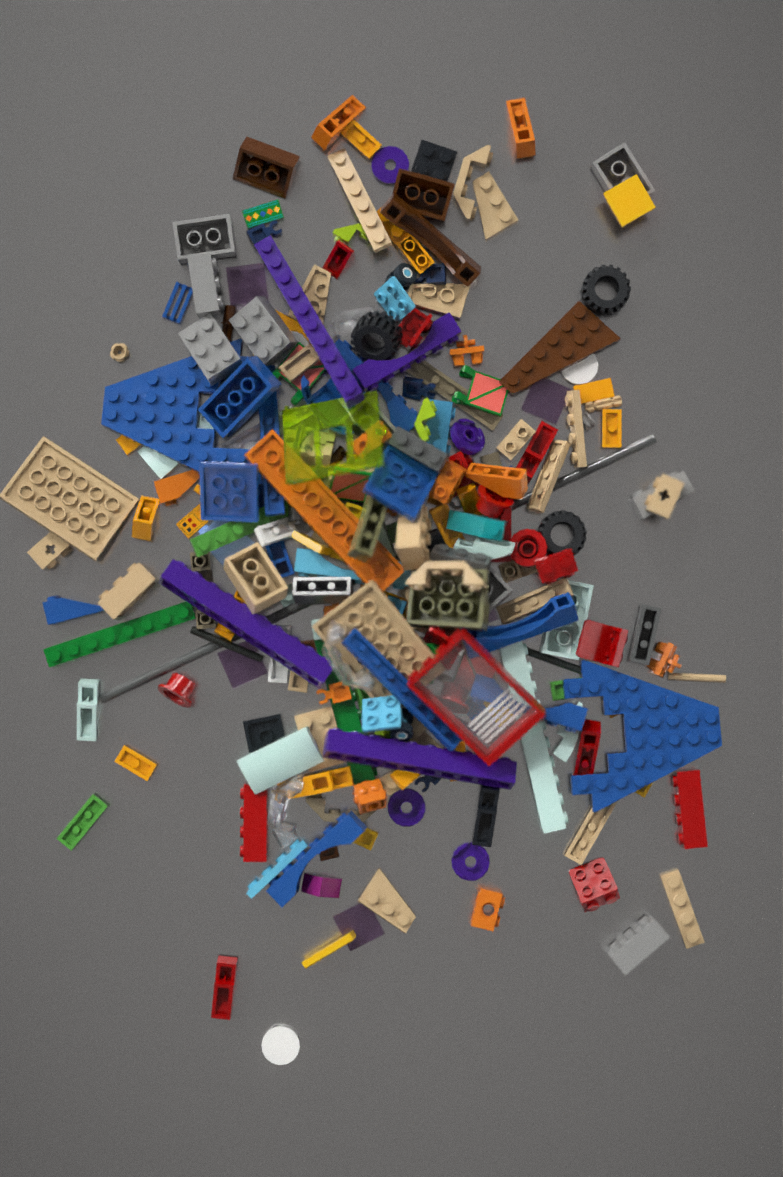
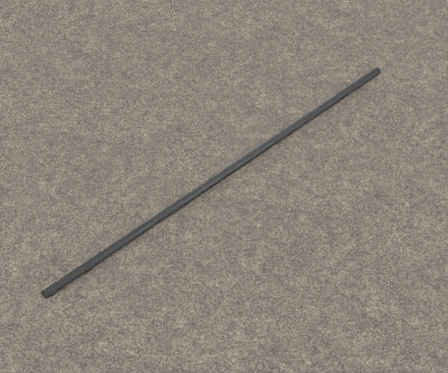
[99,434,657,703]

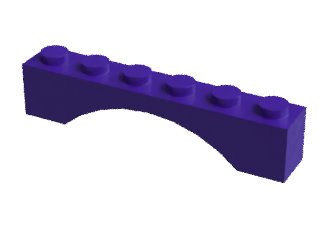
[351,312,462,393]

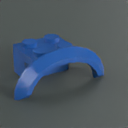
[301,375,369,436]

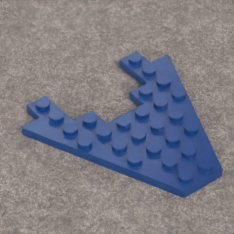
[101,339,251,473]
[563,660,722,812]

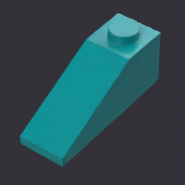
[446,510,507,541]

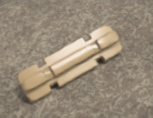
[584,396,622,413]

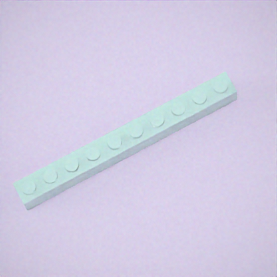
[499,641,569,834]

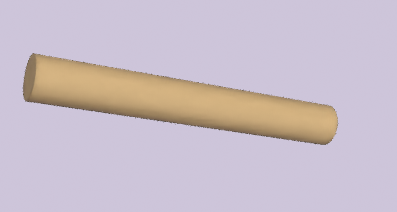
[668,673,726,683]

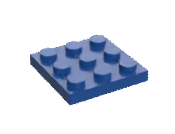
[362,444,438,522]
[199,462,259,522]

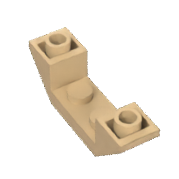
[453,145,493,223]
[406,561,487,591]

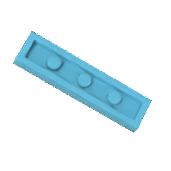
[246,839,308,899]

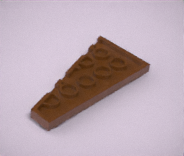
[499,301,621,395]

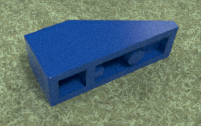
[42,595,105,625]

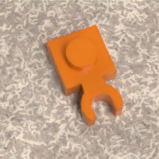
[316,680,352,704]

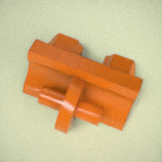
[449,335,485,367]
[647,642,682,678]

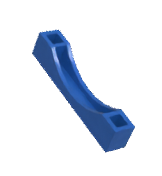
[334,339,418,433]
[258,472,296,579]
[462,592,579,659]
[469,673,588,733]
[266,810,367,907]

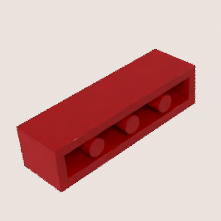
[672,769,708,849]
[240,783,268,862]

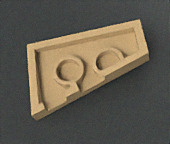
[472,171,518,241]
[288,264,331,324]
[408,283,470,320]
[357,869,416,933]

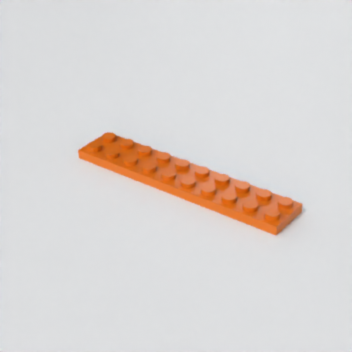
[244,429,406,591]

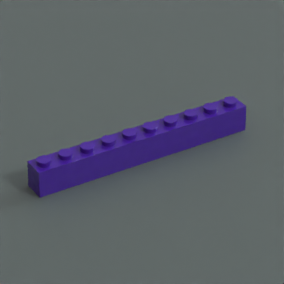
[254,235,365,408]
[159,559,335,689]
[323,728,517,790]

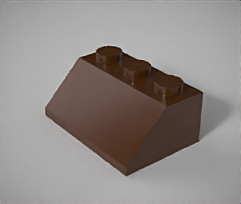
[232,136,300,199]
[392,168,455,221]

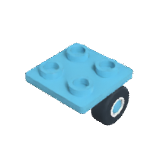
[374,263,417,322]
[362,695,413,742]

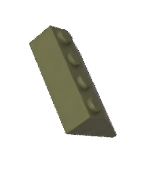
[407,569,489,631]

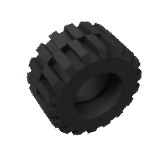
[581,264,631,316]
[350,310,403,361]
[538,510,587,555]

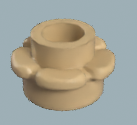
[110,343,129,362]

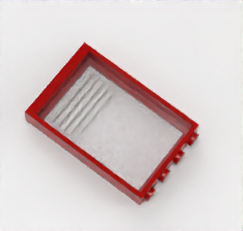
[407,628,546,767]

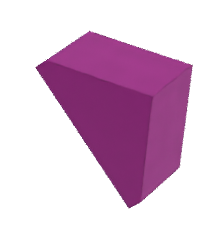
[301,872,342,898]

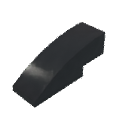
[472,785,500,847]

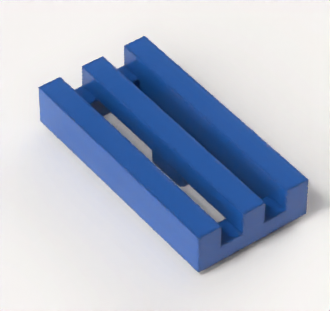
[162,281,193,324]

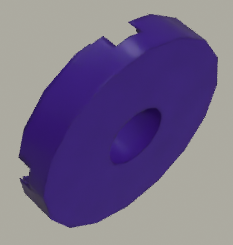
[371,146,409,185]
[450,419,485,455]
[388,788,426,827]
[451,842,490,881]

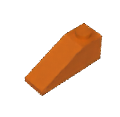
[311,95,366,150]
[506,98,536,159]
[465,463,528,499]
[154,470,200,507]

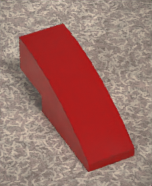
[516,421,558,484]
[211,956,238,1020]

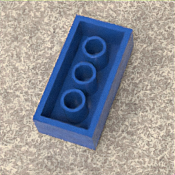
[198,356,282,438]

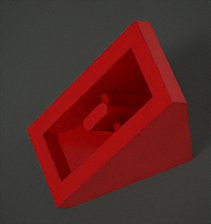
[322,240,355,279]

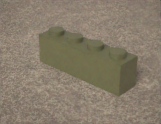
[347,495,388,562]

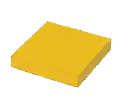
[603,174,656,227]

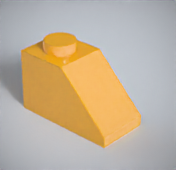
[132,496,160,541]

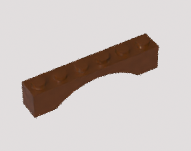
[380,193,481,287]

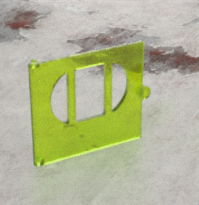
[282,391,388,485]

